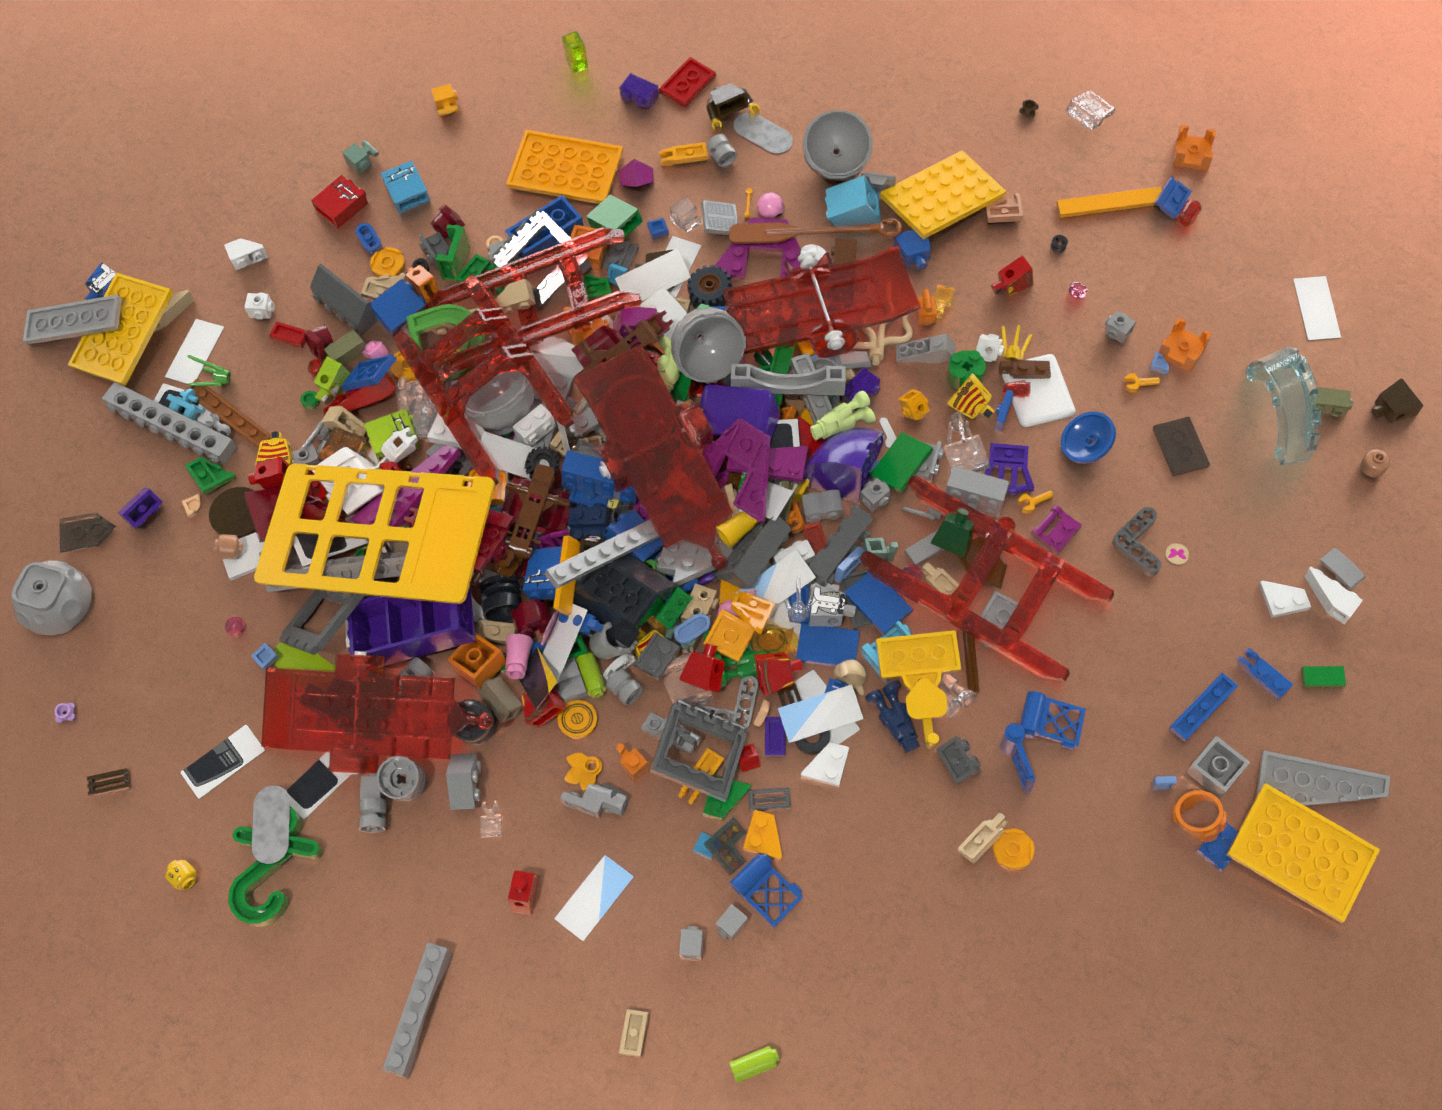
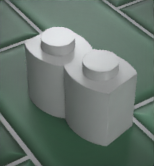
[802,490,843,523]
[556,658,588,704]

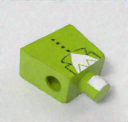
[314,357,350,403]

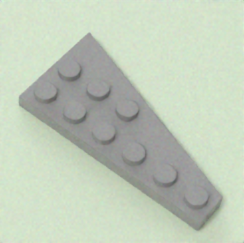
[1255,751,1391,806]

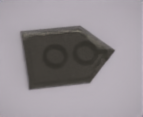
[59,513,116,553]

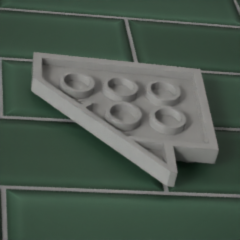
[657,529,741,588]

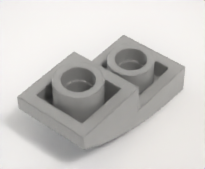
[1320,548,1365,590]

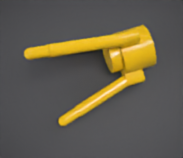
[1001,325,1032,361]

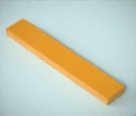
[1056,186,1162,218]

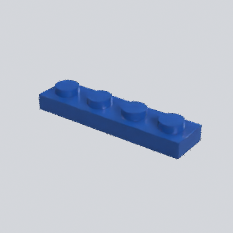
[1169,672,1238,743]

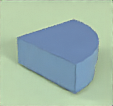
[1150,351,1169,375]

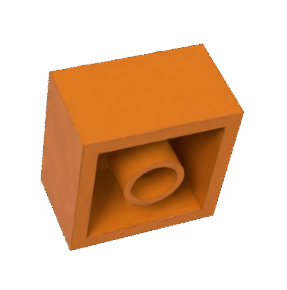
[447,633,506,690]

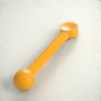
[744,188,753,218]

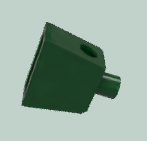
[931,508,974,558]

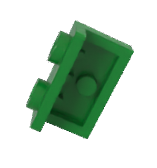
[655,587,692,630]

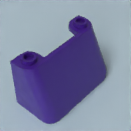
[695,385,780,444]

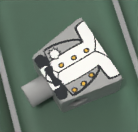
[809,585,856,627]

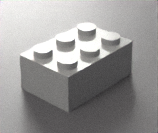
[944,466,1009,518]

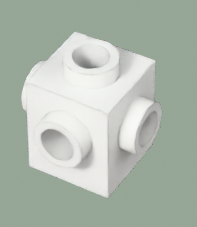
[244,293,275,319]
[976,334,1005,362]

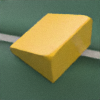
[793,478,810,503]

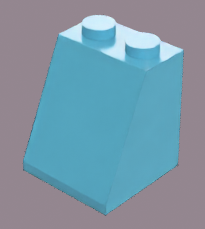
[825,175,881,227]

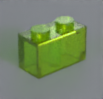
[562,31,588,73]

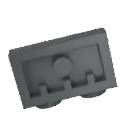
[419,232,450,269]
[936,736,982,784]

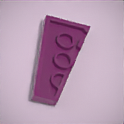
[727,446,808,483]

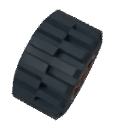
[687,265,734,308]

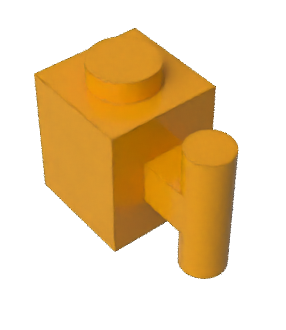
[431,84,459,116]

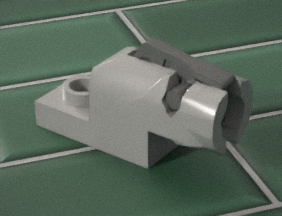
[641,712,701,755]
[560,782,629,818]

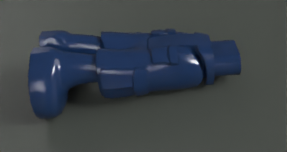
[865,681,920,753]

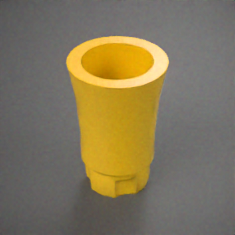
[715,511,759,549]

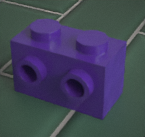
[118,487,163,528]

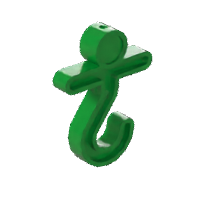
[228,807,323,927]

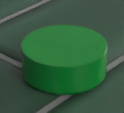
[300,391,320,409]

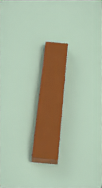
[184,379,271,449]

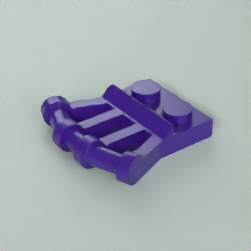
[984,443,1034,495]

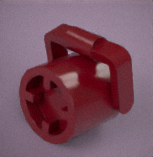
[431,205,465,238]
[304,324,334,361]

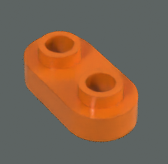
[787,498,805,534]

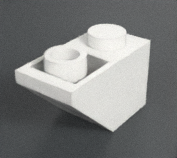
[224,238,268,270]

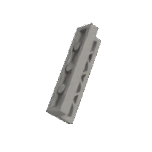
[790,353,833,425]

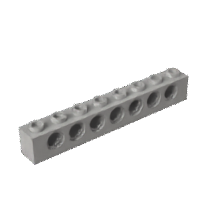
[102,382,237,465]
[265,550,407,592]

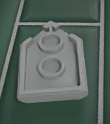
[977,591,1030,648]

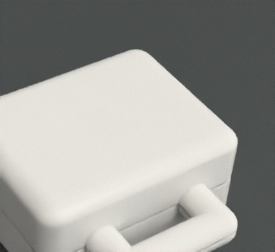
[1002,354,1076,427]

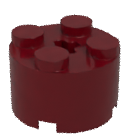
[511,599,552,639]

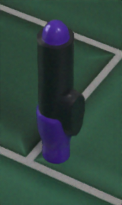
[699,567,721,585]

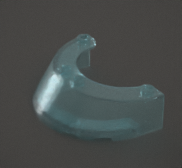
[1246,346,1321,465]

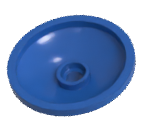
[1061,411,1116,464]

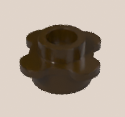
[1019,99,1039,117]

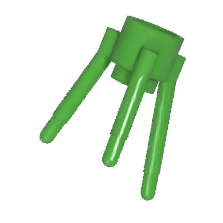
[187,355,231,387]

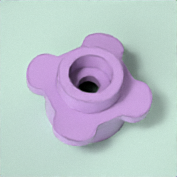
[55,702,75,723]

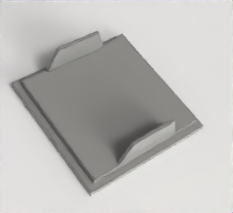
[861,171,896,200]

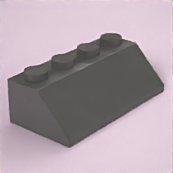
[310,264,377,335]
[715,516,792,589]

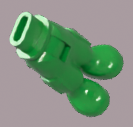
[715,649,780,687]

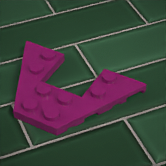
[714,217,814,285]
[680,419,771,523]

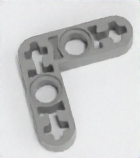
[698,676,758,732]

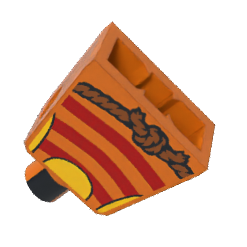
[406,265,443,308]

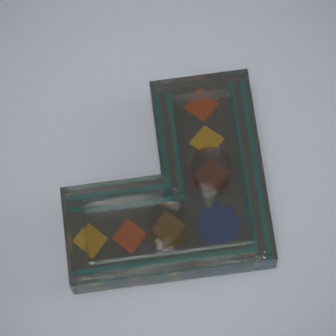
[703,817,747,876]

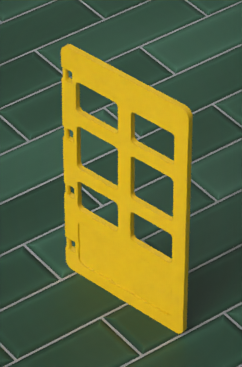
[254,463,495,604]

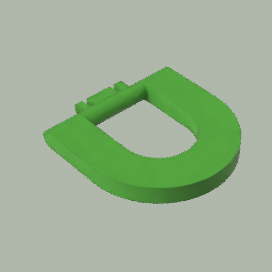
[405,304,485,388]

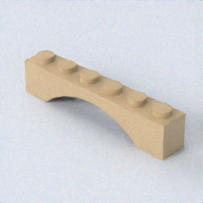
[432,279,536,335]

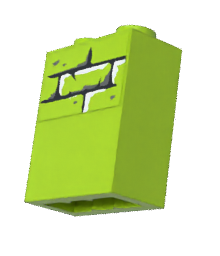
[364,409,421,462]

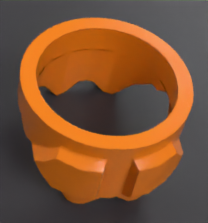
[1173,790,1227,842]

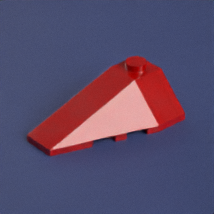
[323,372,396,416]

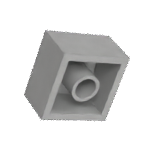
[1186,736,1250,799]

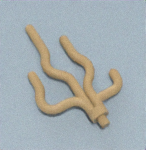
[846,280,913,366]

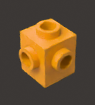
[898,389,930,420]

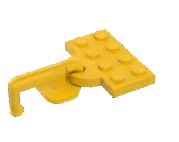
[876,630,961,749]

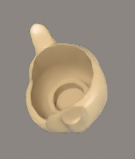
[834,659,867,695]

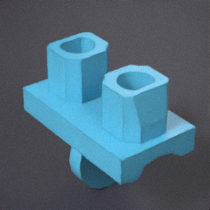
[167,389,205,420]

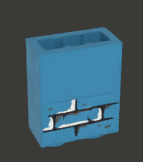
[380,161,430,213]

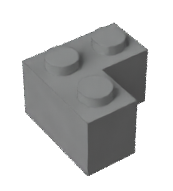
[446,753,481,810]

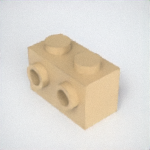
[681,583,720,623]

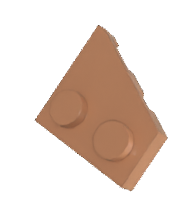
[986,193,1023,223]

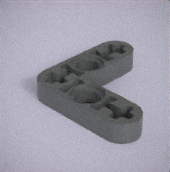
[1112,507,1161,576]

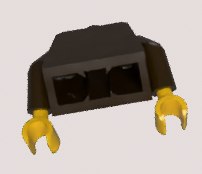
[706,83,760,133]

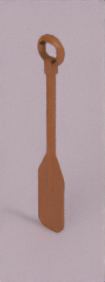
[729,218,902,244]

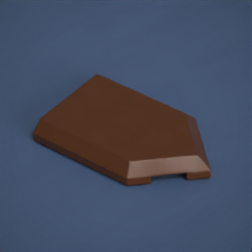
[957,534,1007,590]

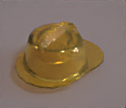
[752,622,799,654]

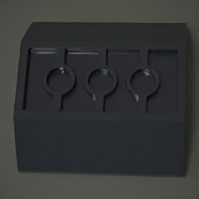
[573,553,676,648]

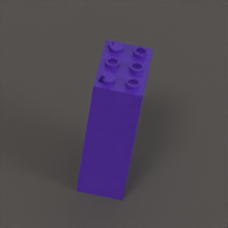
[347,587,476,670]

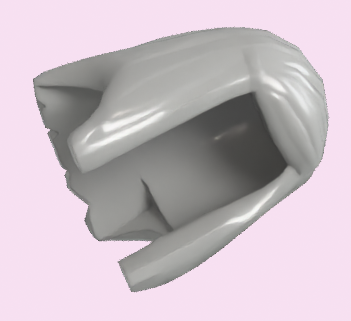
[589,622,638,660]

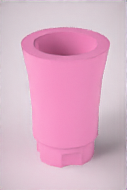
[505,634,533,680]

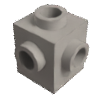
[1104,311,1136,344]
[860,478,890,512]

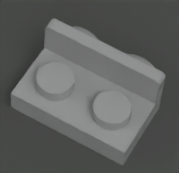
[913,441,944,482]

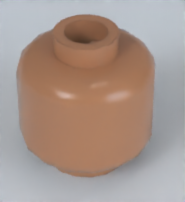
[1361,449,1390,478]
[214,534,243,559]

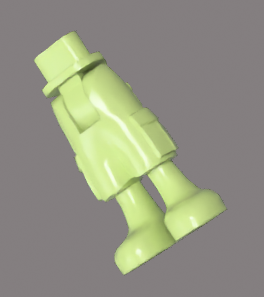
[656,336,680,394]
[810,391,876,440]

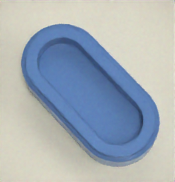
[674,613,710,645]

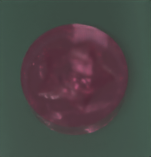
[1068,282,1087,298]
[902,563,922,583]
[225,616,246,637]

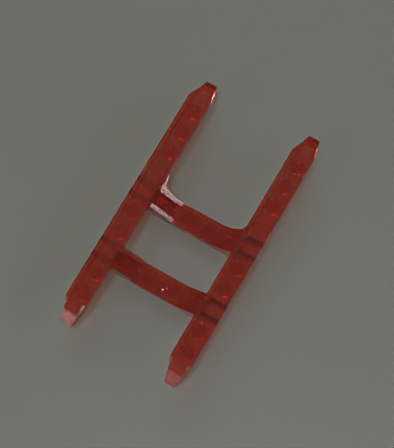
[426,227,641,380]
[393,274,574,486]
[859,475,1114,682]

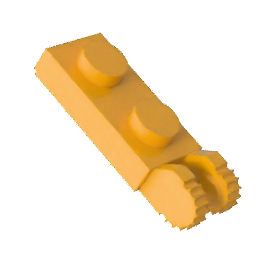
[659,142,708,166]
[678,748,725,805]

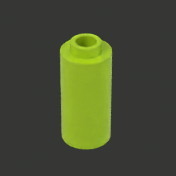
[575,653,606,698]
[729,1046,780,1083]

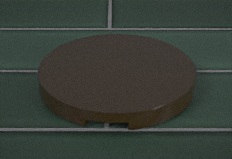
[209,487,256,538]

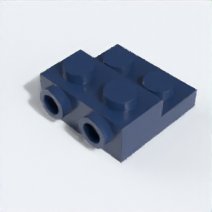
[568,503,611,542]

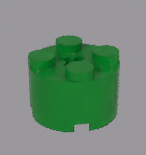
[947,350,986,390]

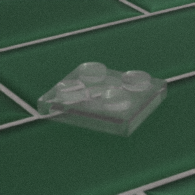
[943,434,991,472]

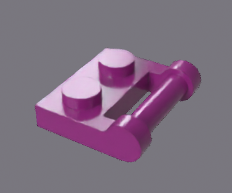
[1031,505,1082,554]

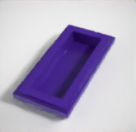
[765,717,785,756]

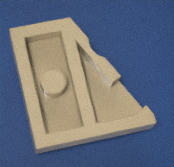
[361,273,406,300]

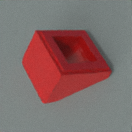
[739,744,761,772]

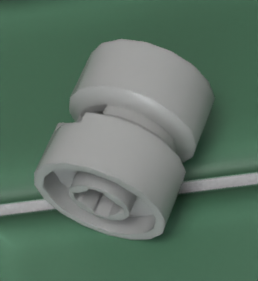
[706,134,737,167]
[396,657,434,694]
[606,668,644,706]
[359,798,387,833]

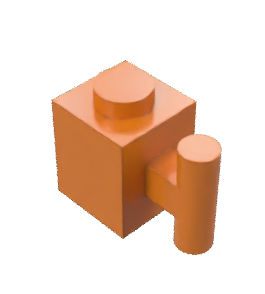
[915,289,937,326]
[616,743,650,782]

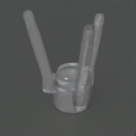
[946,412,978,451]
[784,575,815,622]

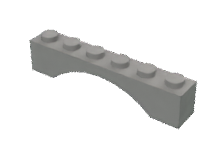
[731,364,846,395]
[383,942,452,1079]

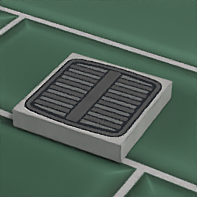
[701,200,738,235]

